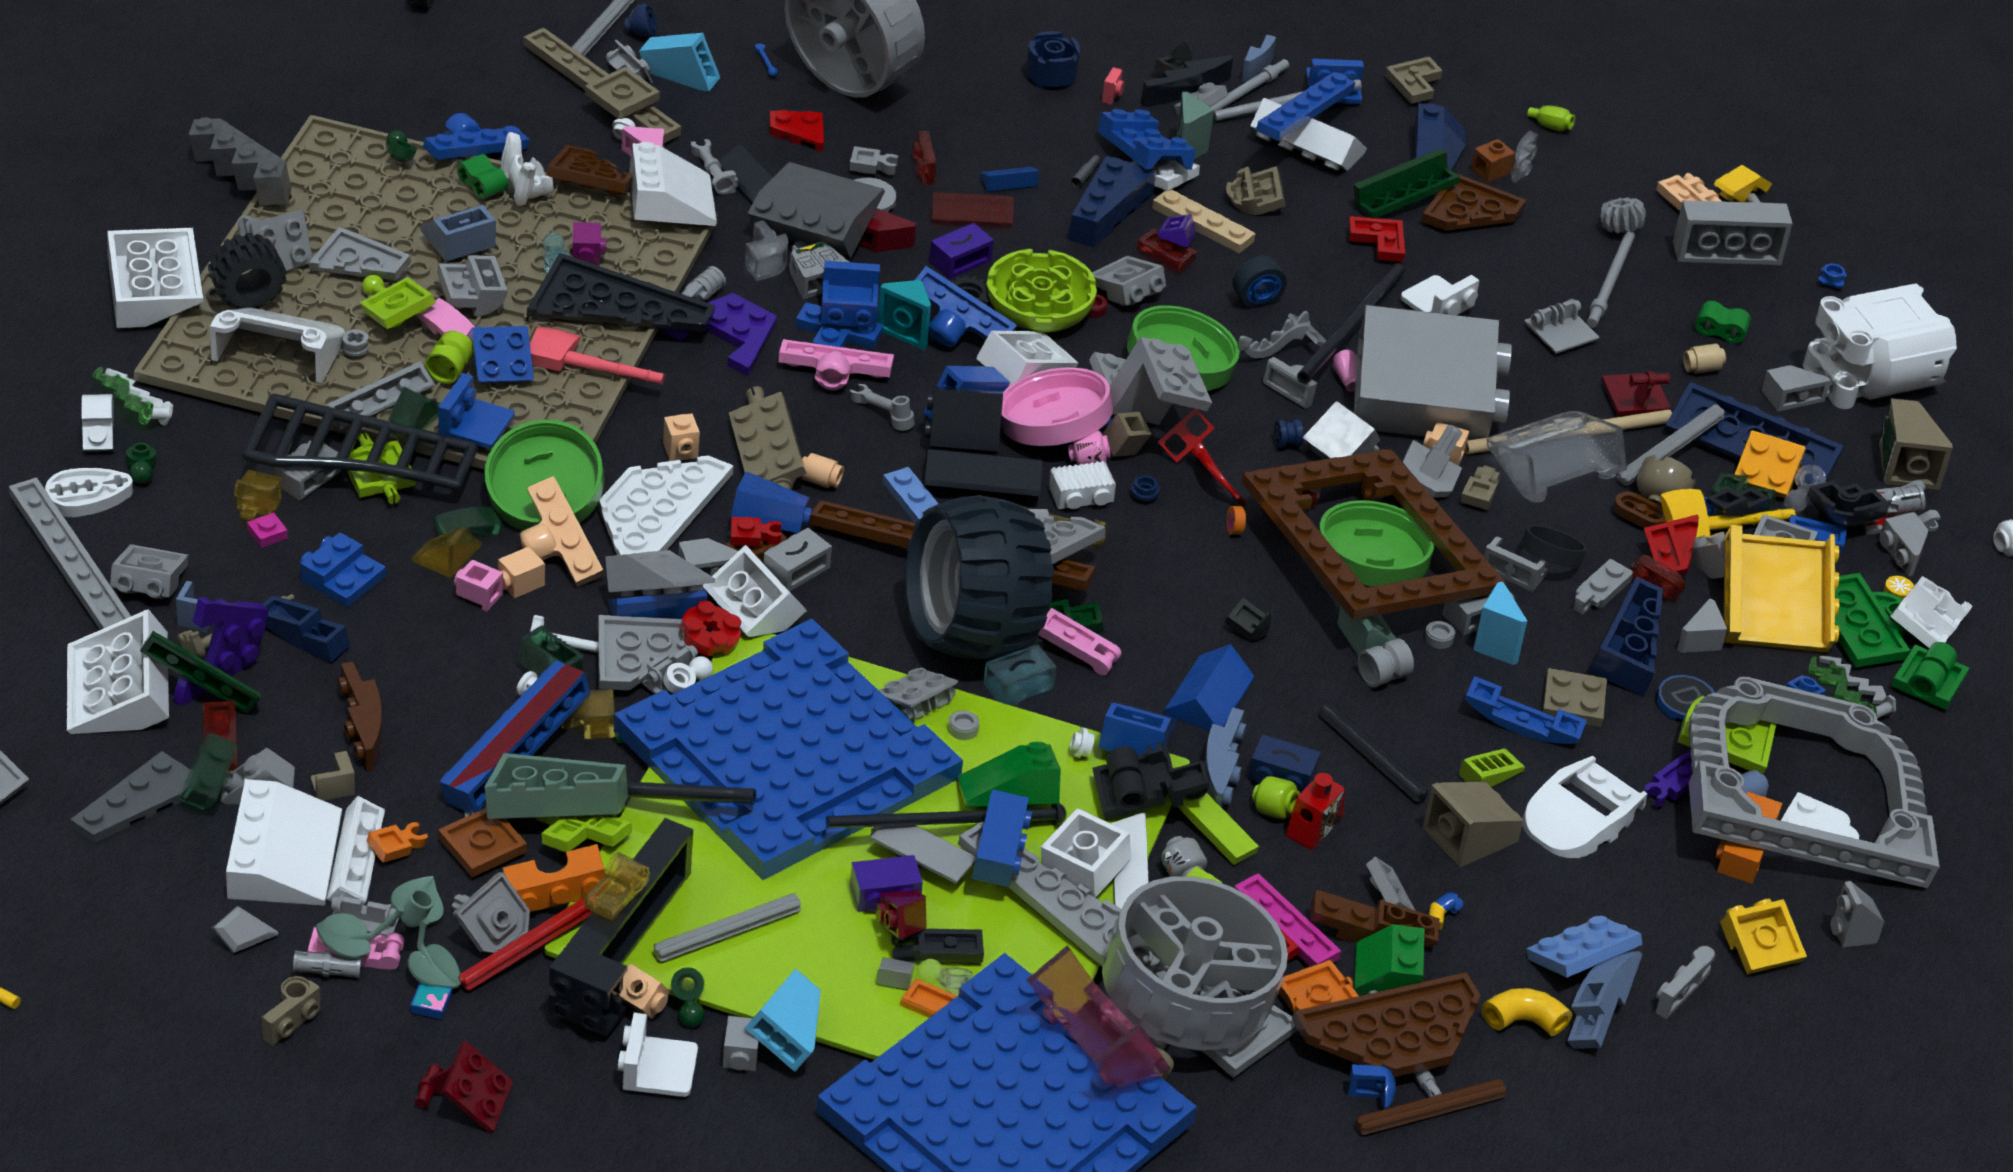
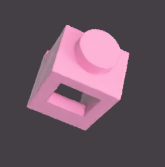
[454,560,503,611]

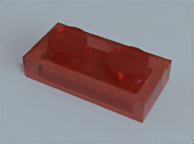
[912,131,937,185]
[1137,228,1197,272]

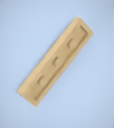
[1152,189,1255,253]

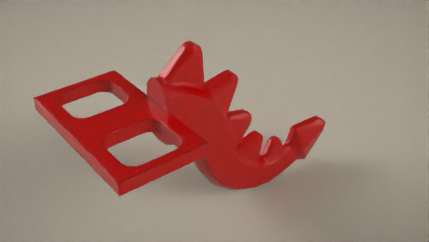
[1158,408,1247,506]

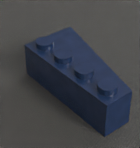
[1069,156,1156,247]
[1589,576,1663,697]

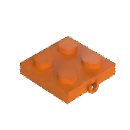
[1278,960,1358,1013]

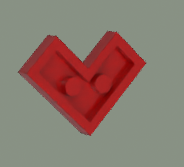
[1348,216,1405,262]

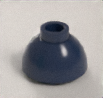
[625,3,657,39]

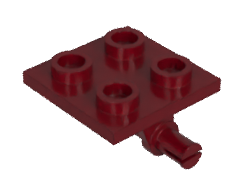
[1601,371,1671,416]
[415,1041,513,1133]

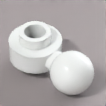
[663,656,713,693]

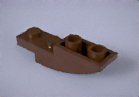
[337,661,382,772]
[1310,889,1439,947]

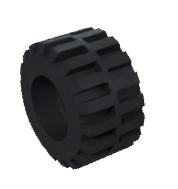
[208,233,287,309]

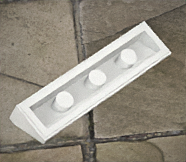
[327,796,385,904]
[1112,813,1148,909]

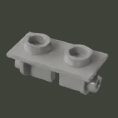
[606,39,653,84]
[641,645,698,694]
[331,895,400,936]

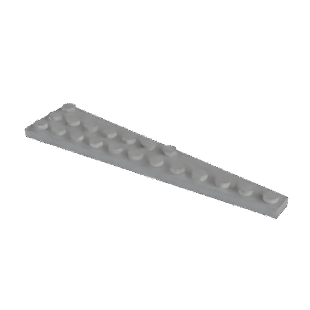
[958,822,1298,1078]

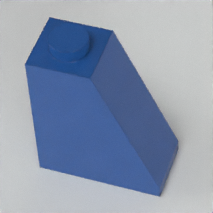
[924,366,1010,419]
[731,472,812,533]

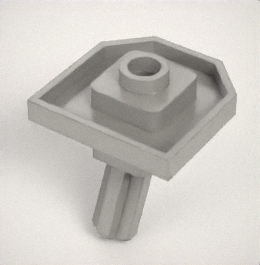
[1402,425,1462,498]
[452,872,530,953]

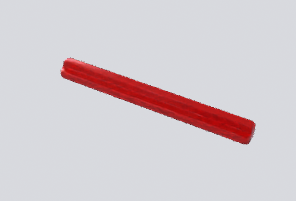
[458,895,597,991]

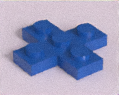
[795,302,884,349]

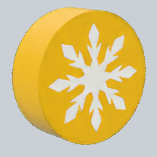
[1883,576,1914,599]

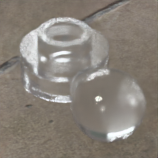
[1785,465,1826,513]
[917,959,973,994]

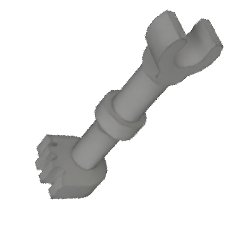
[691,139,738,195]

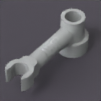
[850,384,915,431]

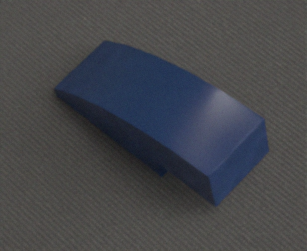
[262,595,350,662]

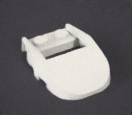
[1522,756,1647,858]

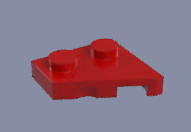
[769,110,824,152]

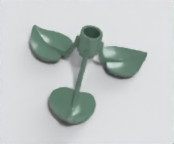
[316,876,461,989]

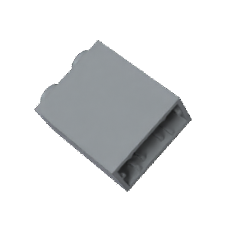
[1354,305,1512,440]

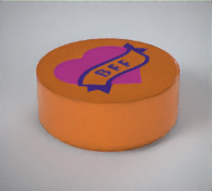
[1226,506,1246,535]

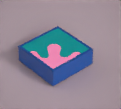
[410,982,452,1020]

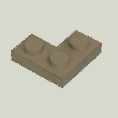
[1385,57,1443,104]

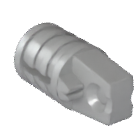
[682,266,726,302]
[1881,485,1926,514]

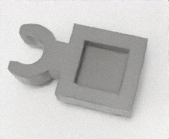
[849,146,898,175]

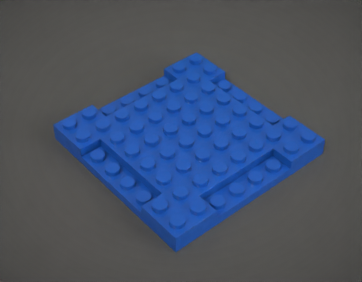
[614,619,963,880]
[816,953,1197,1172]

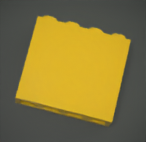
[1724,525,1839,653]

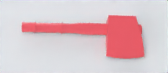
[530,327,665,385]

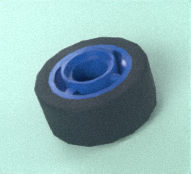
[1232,256,1287,308]

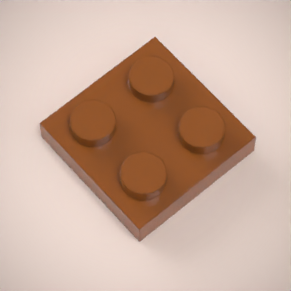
[438,808,527,877]

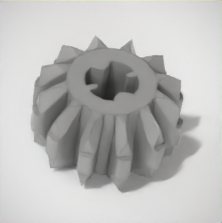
[1600,197,1646,233]

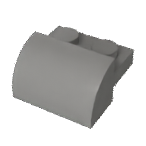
[437,255,508,316]

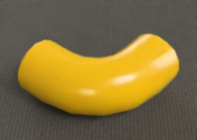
[1481,988,1572,1036]

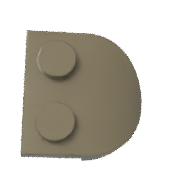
[1226,166,1286,215]

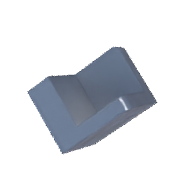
[176,581,210,632]

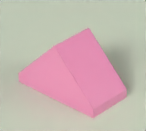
[622,126,664,156]

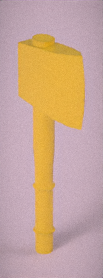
[1661,489,1796,539]

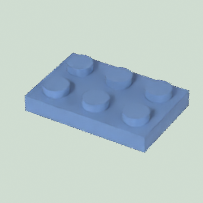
[1526,916,1642,977]

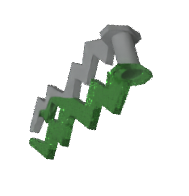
[1807,656,1896,719]

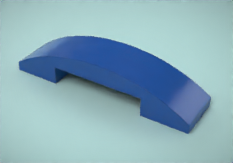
[1465,676,1587,744]

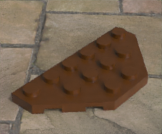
[1292,972,1481,1077]

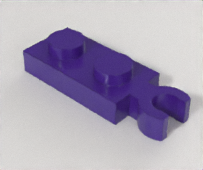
[1644,749,1693,807]

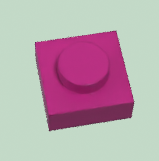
[247,512,288,548]

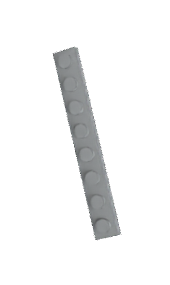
[9,477,131,630]

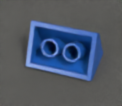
[608,590,707,619]
[1164,644,1254,731]

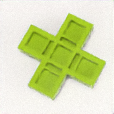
[536,804,632,852]

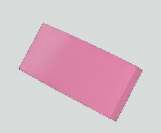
[417,298,475,335]

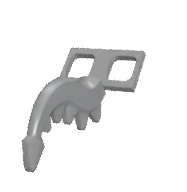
[1238,311,1326,359]

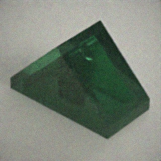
[388,386,441,429]

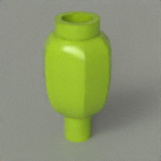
[1527,105,1575,132]

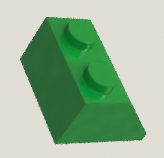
[1354,924,1425,995]

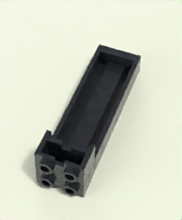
[548,818,693,1037]

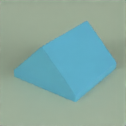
[1473,582,1527,665]

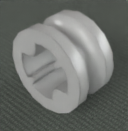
[342,329,368,357]

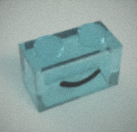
[984,644,1057,705]

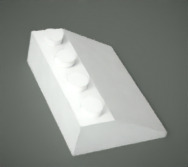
[629,142,717,226]
[107,228,203,328]
[67,609,169,734]
[226,779,342,906]

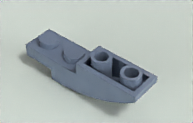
[1204,708,1247,808]
[1567,951,1642,1049]

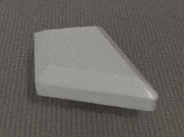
[212,907,278,953]

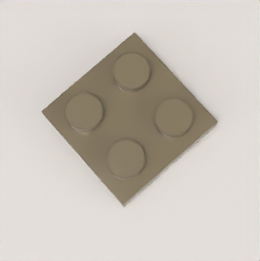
[585,67,660,119]
[1542,668,1607,727]

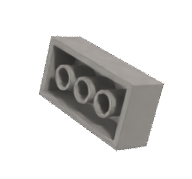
[1673,200,1793,265]

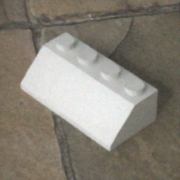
[1250,98,1367,171]

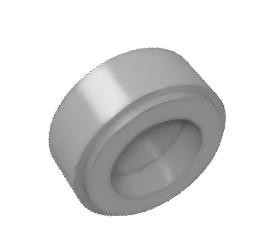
[1424,621,1455,649]
[948,711,979,740]

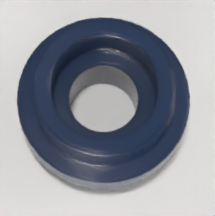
[1131,475,1160,502]

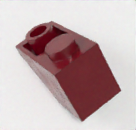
[857,208,917,253]
[876,890,927,938]

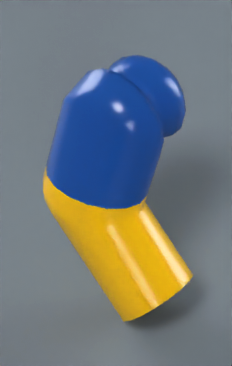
[1429,892,1463,930]

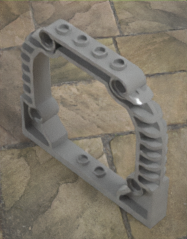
[1689,677,1939,888]

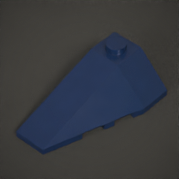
[1414,103,1466,193]

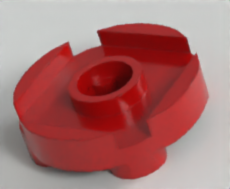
[679,600,741,656]

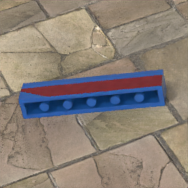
[439,660,591,814]

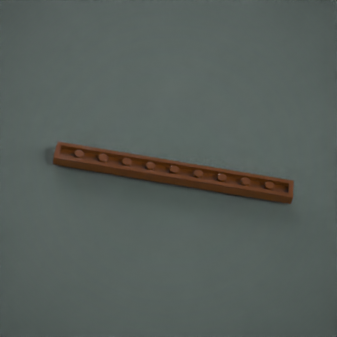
[809,500,1096,591]

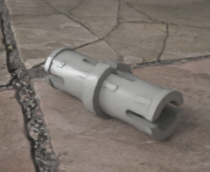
[293,950,361,978]

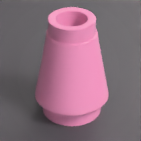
[1332,350,1357,392]

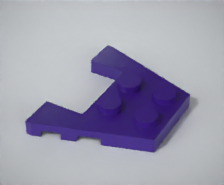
[661,293,777,376]
[173,597,269,706]

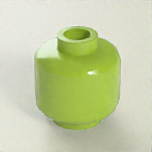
[1252,776,1300,820]

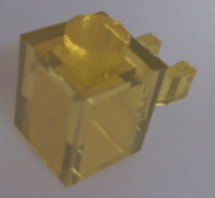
[234,470,282,520]
[562,689,615,739]

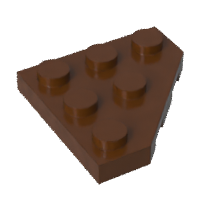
[546,145,632,195]
[1422,174,1526,230]

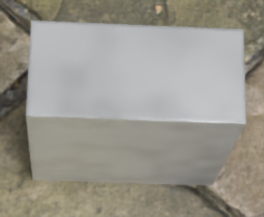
[1303,401,1380,460]

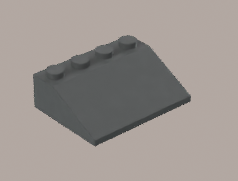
[748,162,885,258]

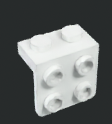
[1401,275,1479,315]
[618,1013,698,1097]

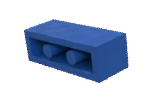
[972,789,1032,887]

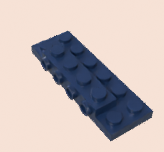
[1666,382,1844,490]

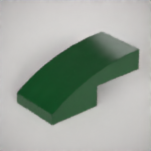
[1047,599,1104,632]

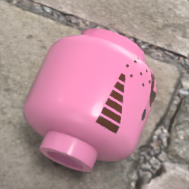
[1068,430,1111,466]

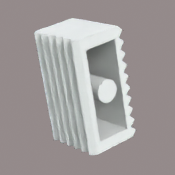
[1049,461,1116,509]

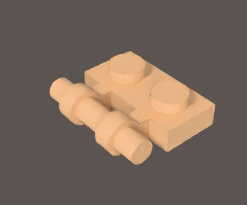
[1656,173,1722,211]

